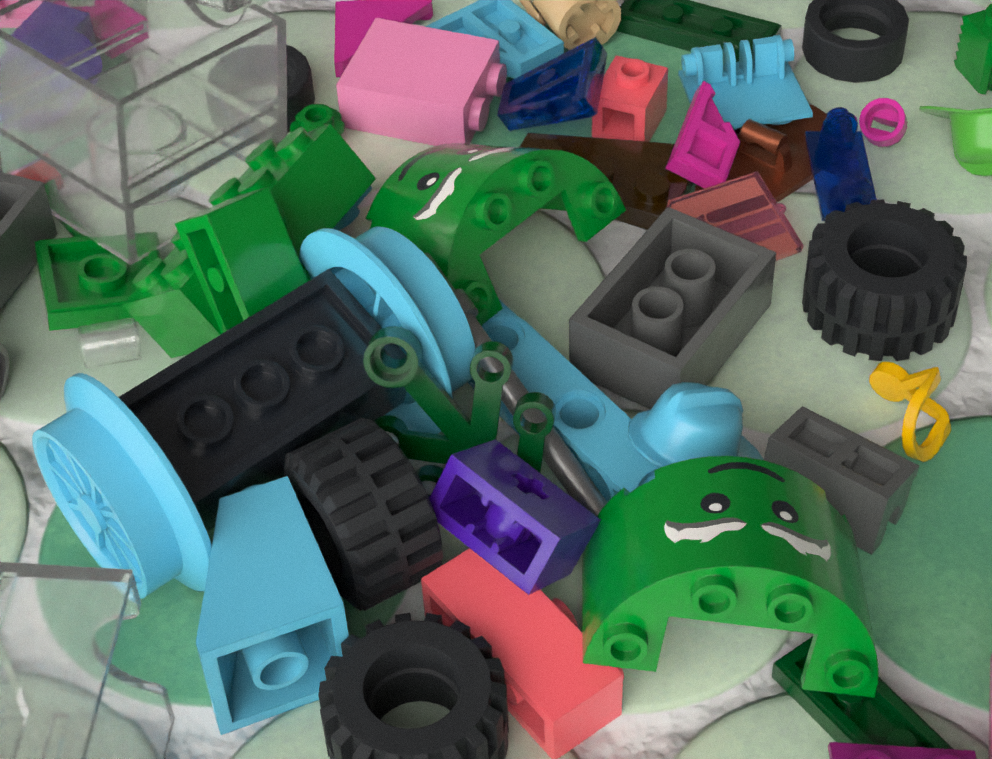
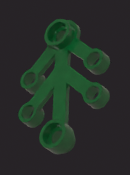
[363,326,556,497]

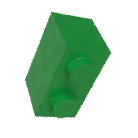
[174,187,311,334]

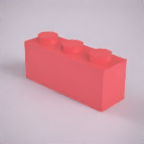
[421,548,624,759]

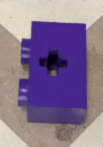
[429,439,601,595]

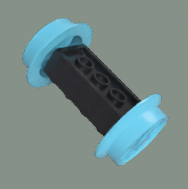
[32,227,476,599]

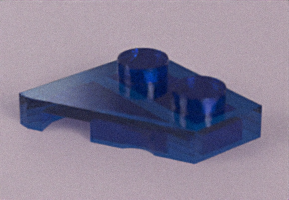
[497,37,608,131]

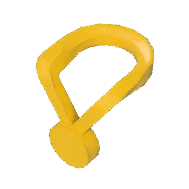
[869,361,951,462]

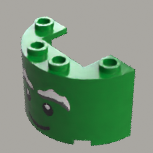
[365,143,626,326]
[582,456,879,698]

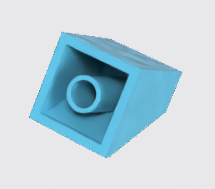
[196,476,349,735]

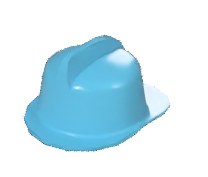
[628,382,764,467]

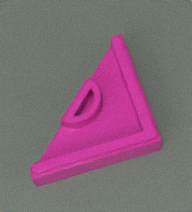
[334,0,433,77]

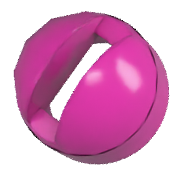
[859,98,908,147]

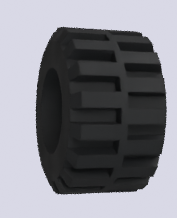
[802,199,967,361]
[283,417,443,611]
[318,613,509,759]

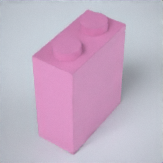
[336,18,507,146]

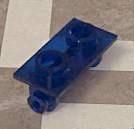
[805,107,877,221]

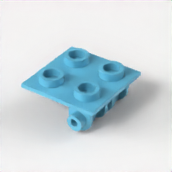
[678,35,813,131]

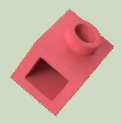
[592,55,668,142]

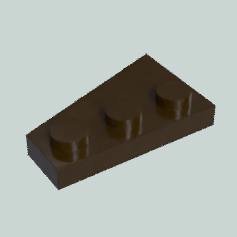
[519,133,694,230]

